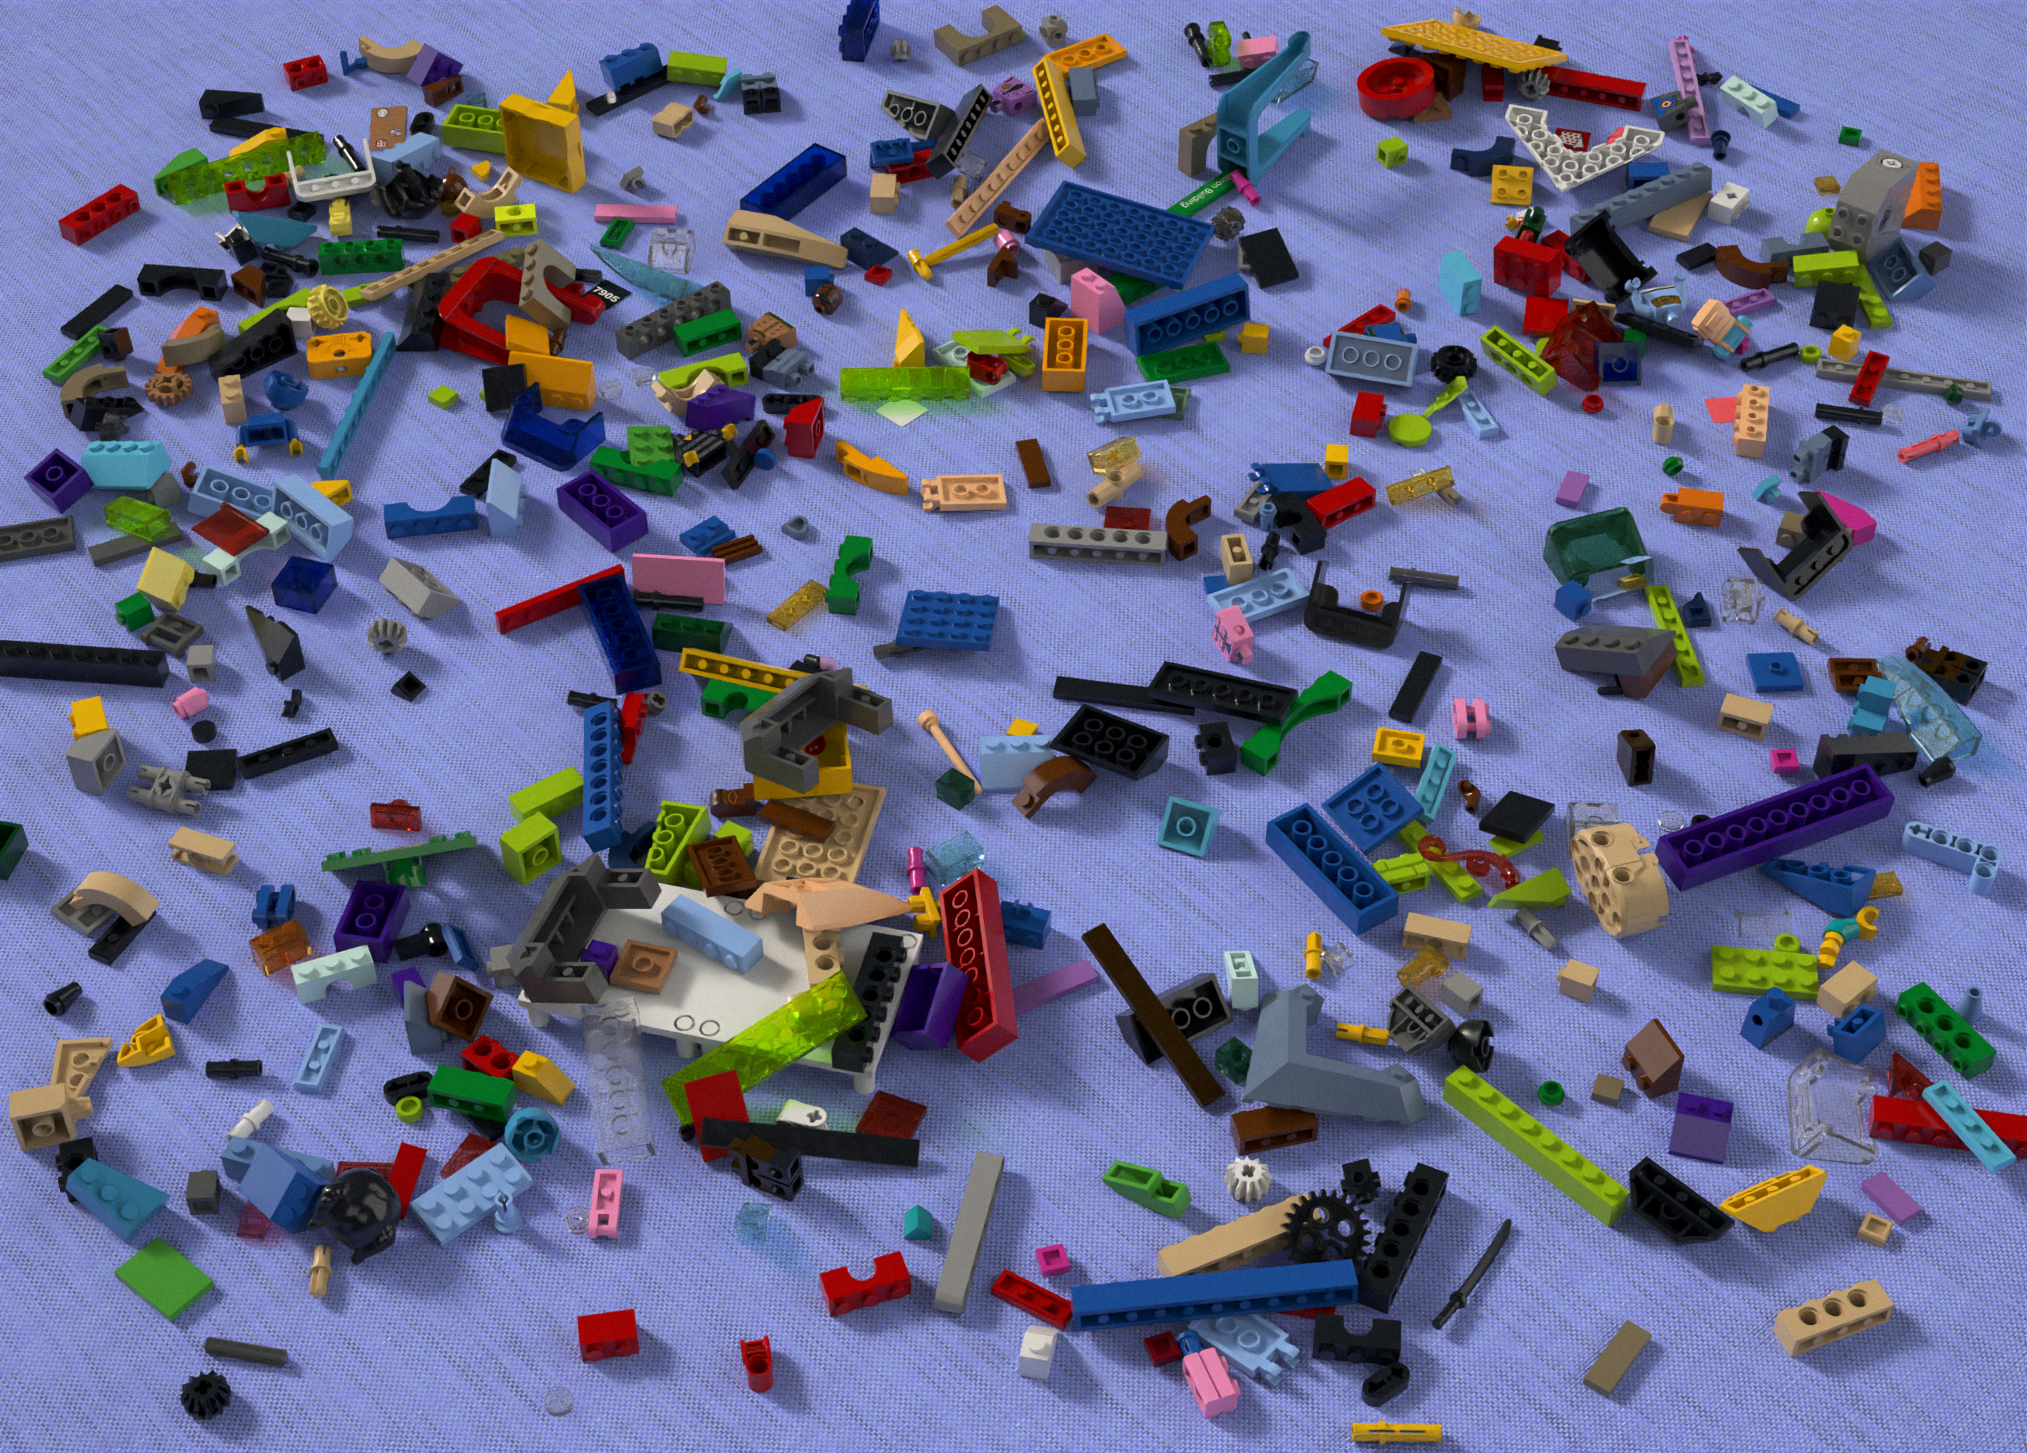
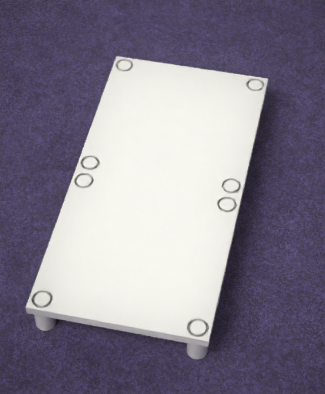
[518,883,924,1095]

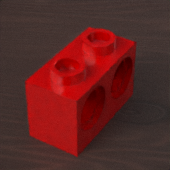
[282,55,329,91]
[461,1034,520,1081]

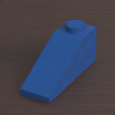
[160,959,229,1024]

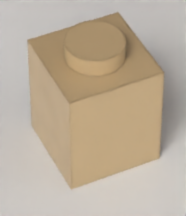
[1557,958,1600,1003]

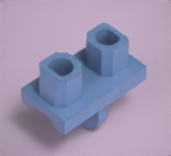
[1962,408,2002,448]

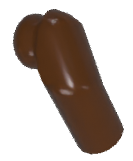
[693,94,711,116]
[181,461,198,488]
[1458,779,1481,814]

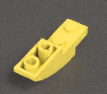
[329,197,353,237]

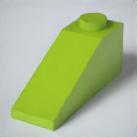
[1487,866,1572,911]

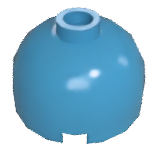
[504,1107,561,1163]

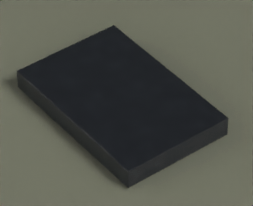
[1238,227,1299,289]
[1479,791,1555,844]

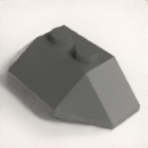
[1387,983,1457,1055]

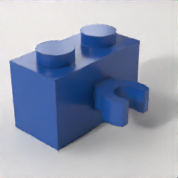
[1000,899,1051,950]
[1827,1004,1886,1064]

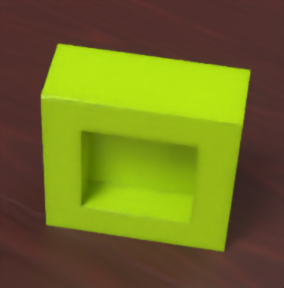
[427,384,459,410]

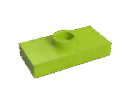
[342,281,388,308]
[1489,829,1544,861]

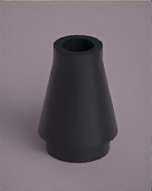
[1918,756,1956,788]
[43,981,83,1017]

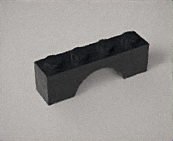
[137,264,228,301]

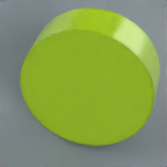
[1799,345,1822,364]
[1773,934,1801,953]
[396,1096,424,1123]

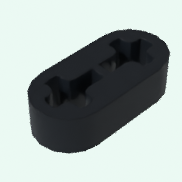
[383,1071,433,1105]
[1361,1362,1410,1407]

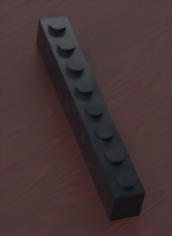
[925,83,993,180]
[0,640,170,688]

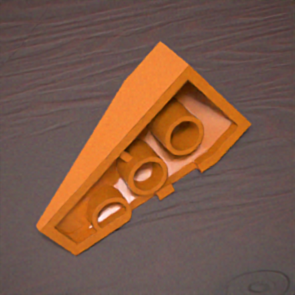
[155,306,222,374]

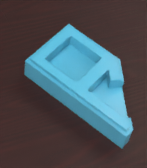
[713,69,743,102]

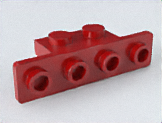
[621,692,649,765]

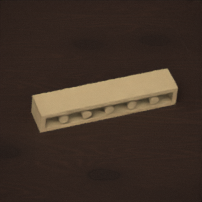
[1157,1193,1322,1278]

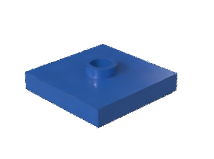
[1746,652,1804,692]

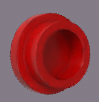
[1582,394,1604,414]

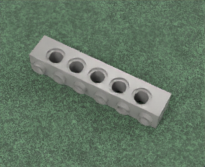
[1029,523,1167,567]

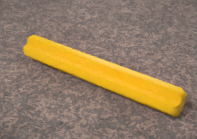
[925,223,999,267]

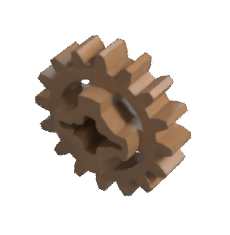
[145,370,193,407]

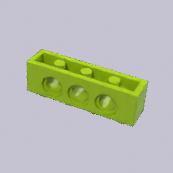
[1480,325,1558,397]

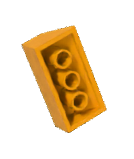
[508,350,597,412]

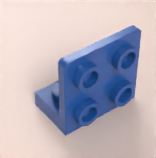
[869,138,914,168]

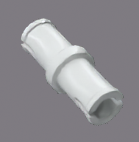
[225,1099,274,1143]

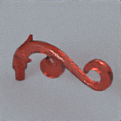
[1418,835,1520,890]

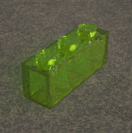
[103,495,173,542]

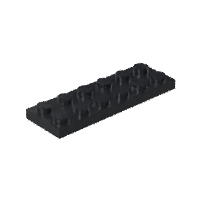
[1147,661,1298,726]

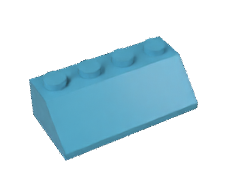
[81,440,173,490]

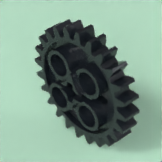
[1280,1189,1372,1267]

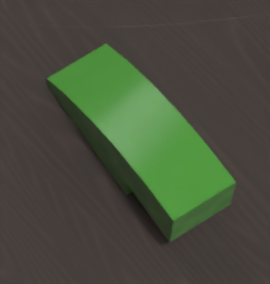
[1102,1160,1192,1219]

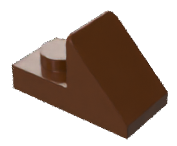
[987,246,1018,287]

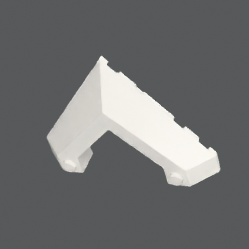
[1505,104,1665,193]

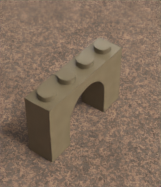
[934,5,1023,67]
[1178,112,1217,178]
[519,238,576,334]

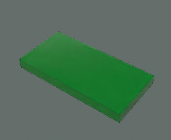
[1136,341,1230,384]

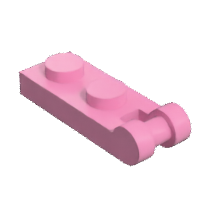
[588,1169,624,1239]

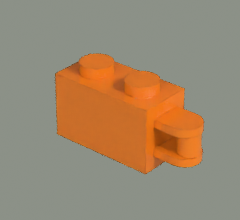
[1660,487,1724,527]

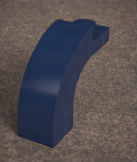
[1450,136,1516,177]
[608,820,657,869]

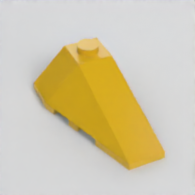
[892,309,925,380]

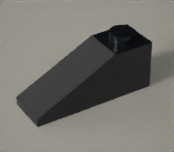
[199,89,265,119]

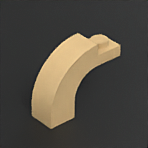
[358,35,423,74]
[454,166,524,219]
[651,369,726,416]
[69,871,160,926]

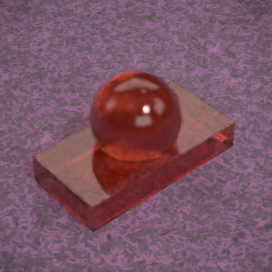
[370,799,422,832]

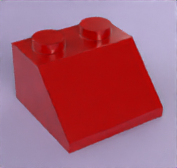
[783,398,825,459]

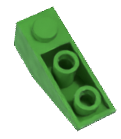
[153,147,211,196]

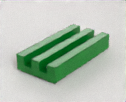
[600,218,634,250]

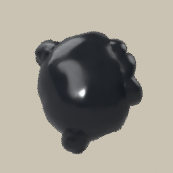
[373,160,445,220]
[306,1168,401,1265]

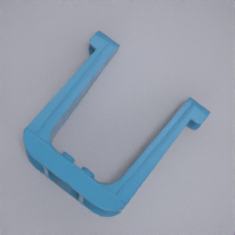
[1216,31,1311,186]

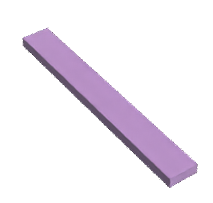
[1668,40,1711,145]

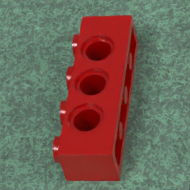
[58,184,141,246]

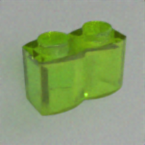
[1207,21,1232,67]

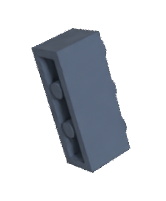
[1068,67,1100,116]

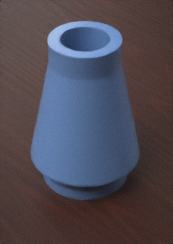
[1955,986,1983,1024]

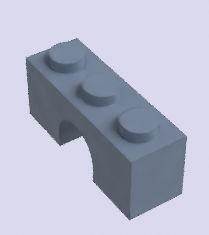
[1759,231,1830,267]

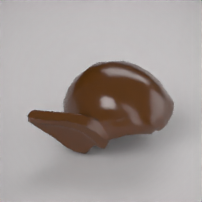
[440,166,472,203]

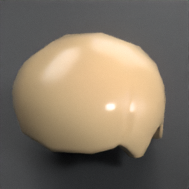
[1453,8,1481,30]

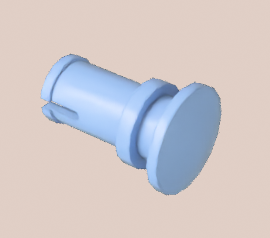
[494,1192,522,1233]

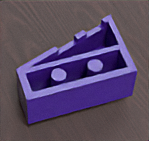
[685,384,756,432]

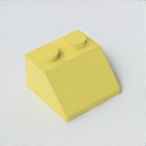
[136,547,195,612]

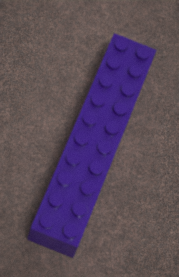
[1654,763,1895,892]

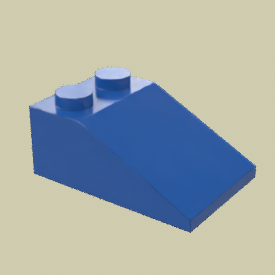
[237,1141,332,1234]

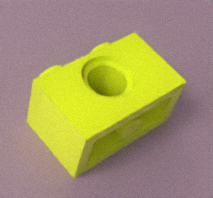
[494,203,538,237]

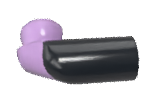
[803,654,838,672]

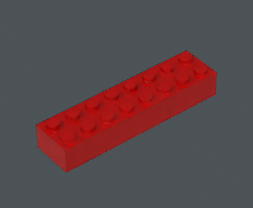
[939,867,1019,1063]

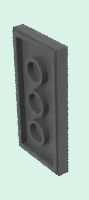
[0,515,76,562]

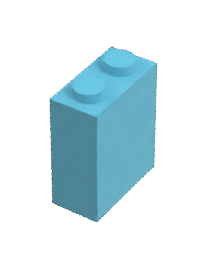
[1438,250,1483,317]

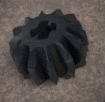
[180,1370,232,1421]

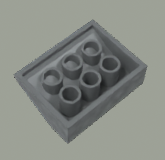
[1554,624,1676,677]

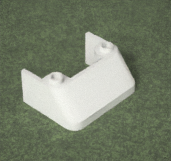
[286,138,376,202]

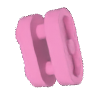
[1453,698,1491,739]

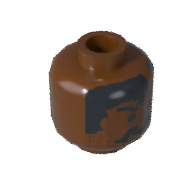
[812,284,842,315]

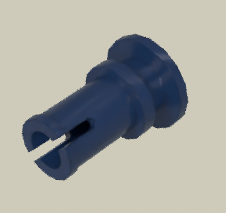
[1711,130,1731,161]

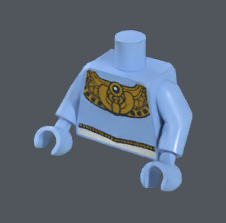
[1625,269,1688,327]

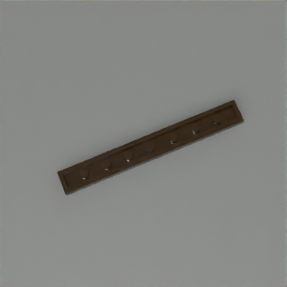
[1081,922,1225,1109]

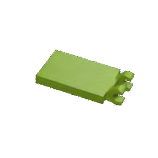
[951,327,1036,354]

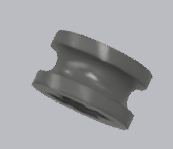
[644,691,668,715]

